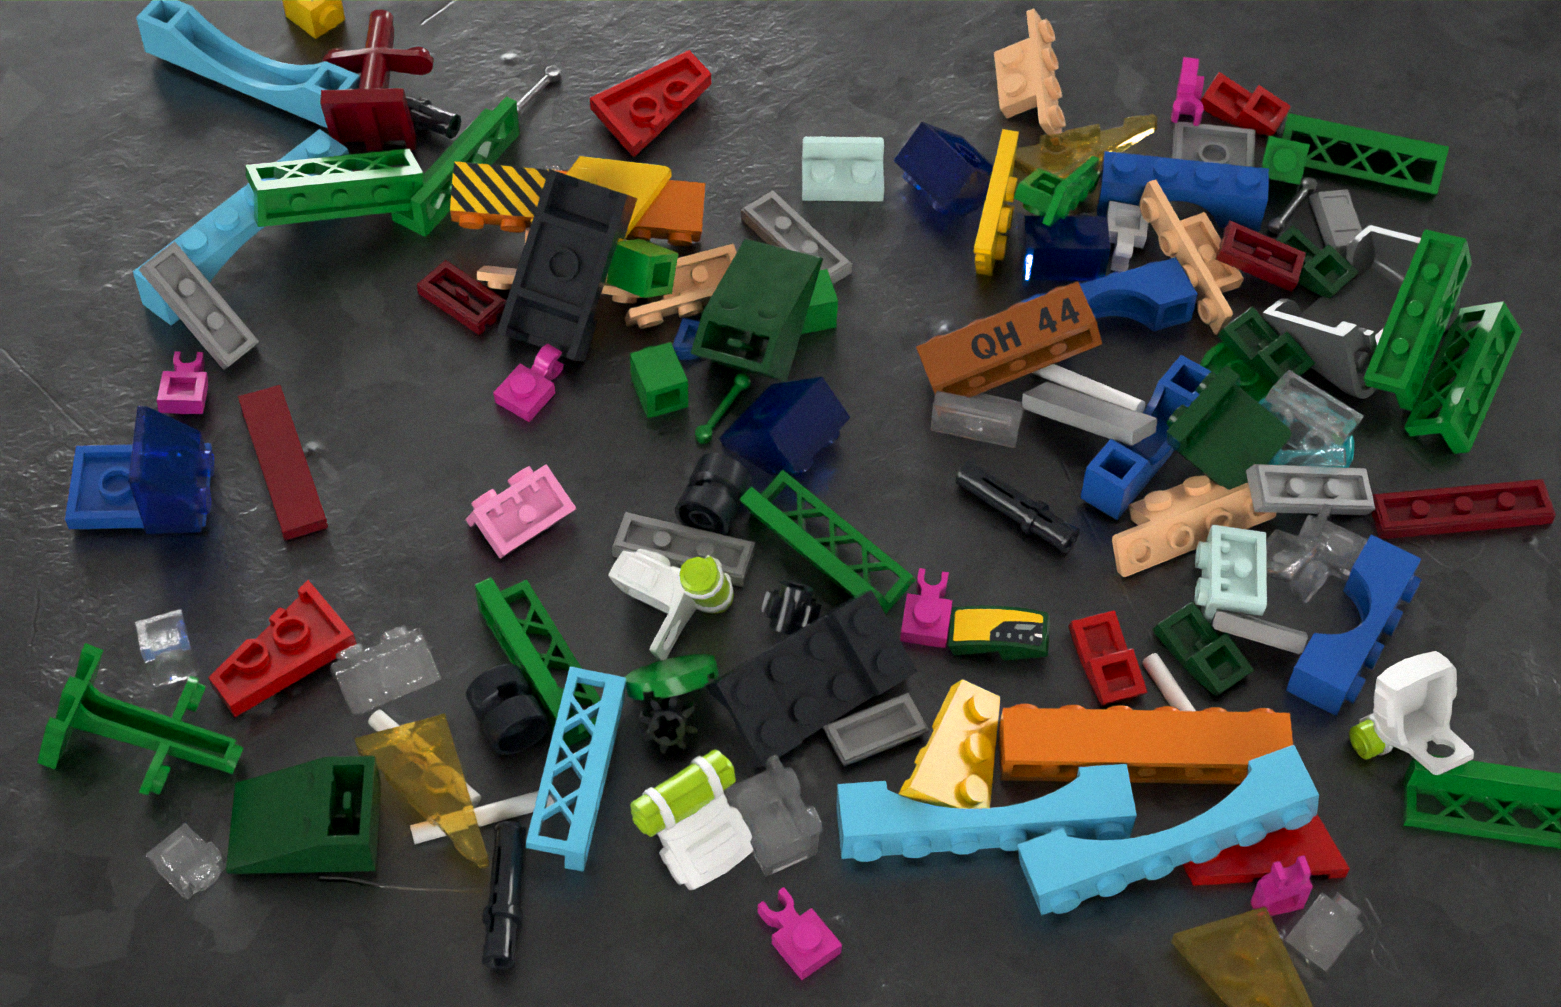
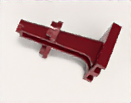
[320,10,434,151]

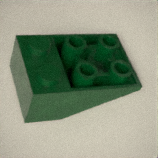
[691,239,823,383]
[226,756,382,874]

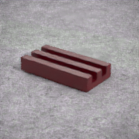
[1215,221,1306,292]
[417,259,507,336]

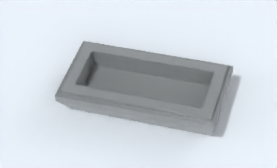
[1309,190,1362,258]
[823,693,929,766]

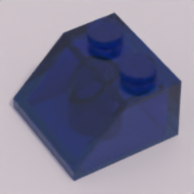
[893,122,994,216]
[1017,212,1111,281]
[719,377,851,476]
[128,406,215,534]

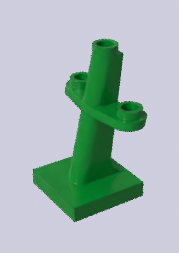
[37,643,244,796]

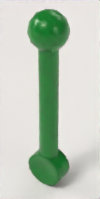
[695,373,751,444]

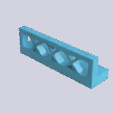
[526,667,626,872]

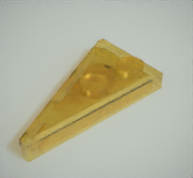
[1014,114,1157,179]
[355,713,489,869]

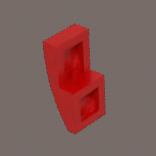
[1200,72,1291,136]
[1068,610,1148,706]

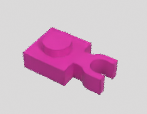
[157,352,209,414]
[900,568,952,648]
[1250,856,1313,919]
[758,887,842,981]

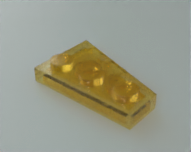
[1171,906,1313,1007]

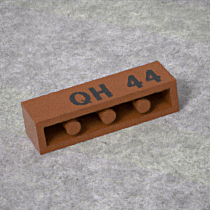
[916,281,1102,409]

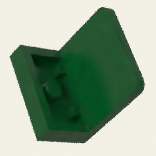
[1166,365,1291,490]

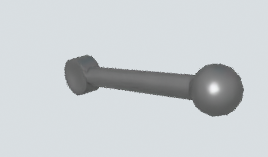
[517,66,561,119]
[1268,177,1317,234]

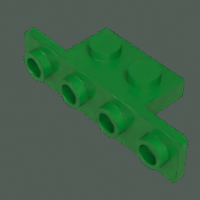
[1013,156,1102,226]

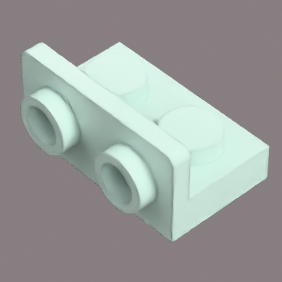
[802,136,884,201]
[1194,525,1267,623]

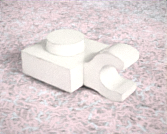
[1103,201,1148,272]

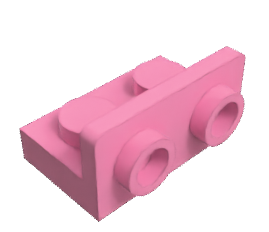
[466,464,577,559]

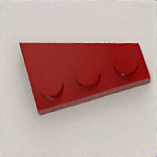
[590,50,711,158]
[208,580,357,717]
[1182,814,1350,885]

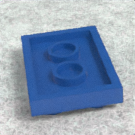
[65,443,213,529]

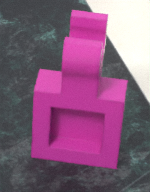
[1171,57,1204,126]
[493,344,564,422]

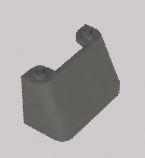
[1263,225,1460,399]

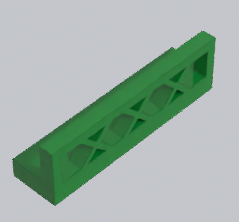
[391,96,520,237]
[1282,113,1449,195]
[246,149,423,227]
[1363,229,1472,411]
[1404,301,1522,454]
[739,470,916,615]
[475,577,601,747]
[1403,754,1561,849]

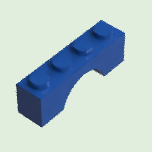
[1096,151,1269,232]
[1021,257,1198,331]
[1080,355,1211,520]
[1286,535,1422,716]

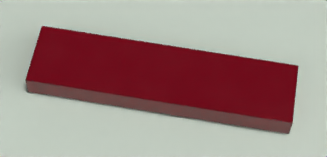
[238,385,328,540]
[1371,479,1556,539]

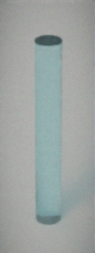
[1268,448,1346,467]

